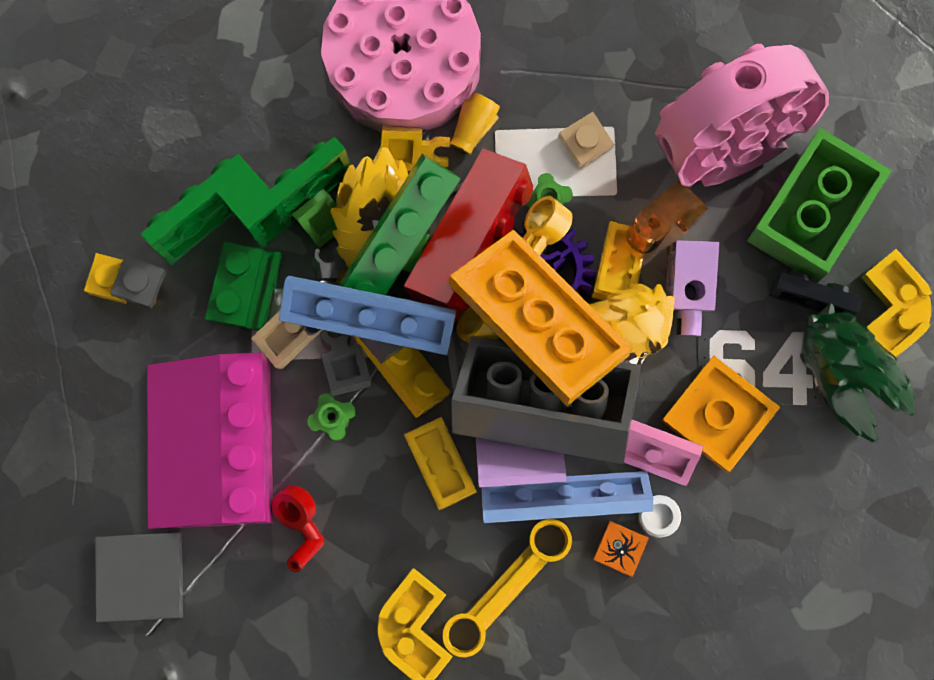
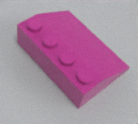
[147,352,273,529]

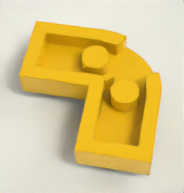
[861,249,932,357]
[378,568,453,680]

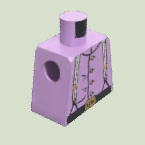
[666,240,719,336]

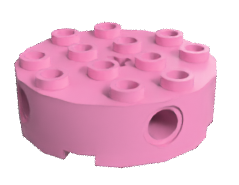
[321,0,481,133]
[655,44,829,187]

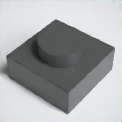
[110,256,166,309]

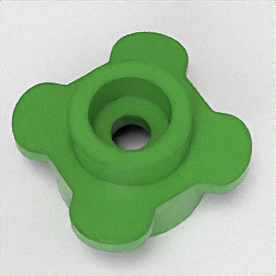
[526,173,573,208]
[307,393,356,441]

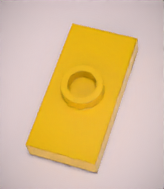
[592,221,649,300]
[404,417,477,511]

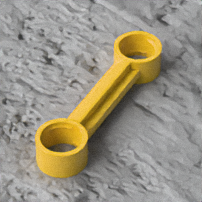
[457,196,572,343]
[443,519,572,657]

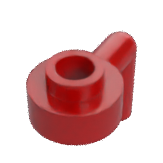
[271,485,324,572]

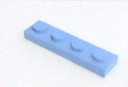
[481,471,654,523]

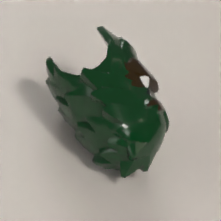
[800,303,916,442]

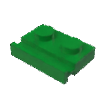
[205,242,283,331]

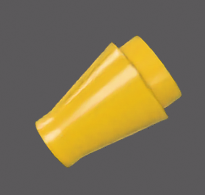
[450,92,500,155]

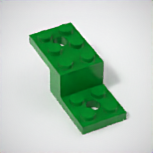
[140,137,351,265]

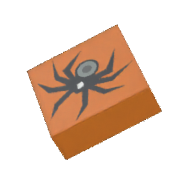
[593,521,649,577]

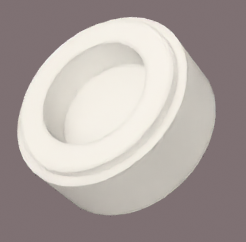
[637,495,681,538]

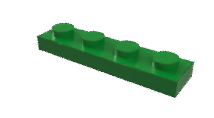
[338,154,460,295]

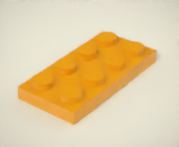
[448,230,633,406]

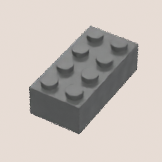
[452,336,641,465]

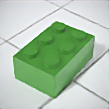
[747,128,892,283]

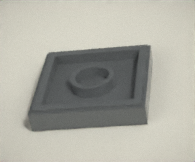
[95,533,183,622]

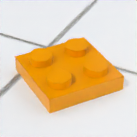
[661,355,780,473]

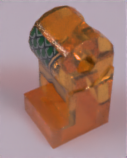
[626,181,708,254]

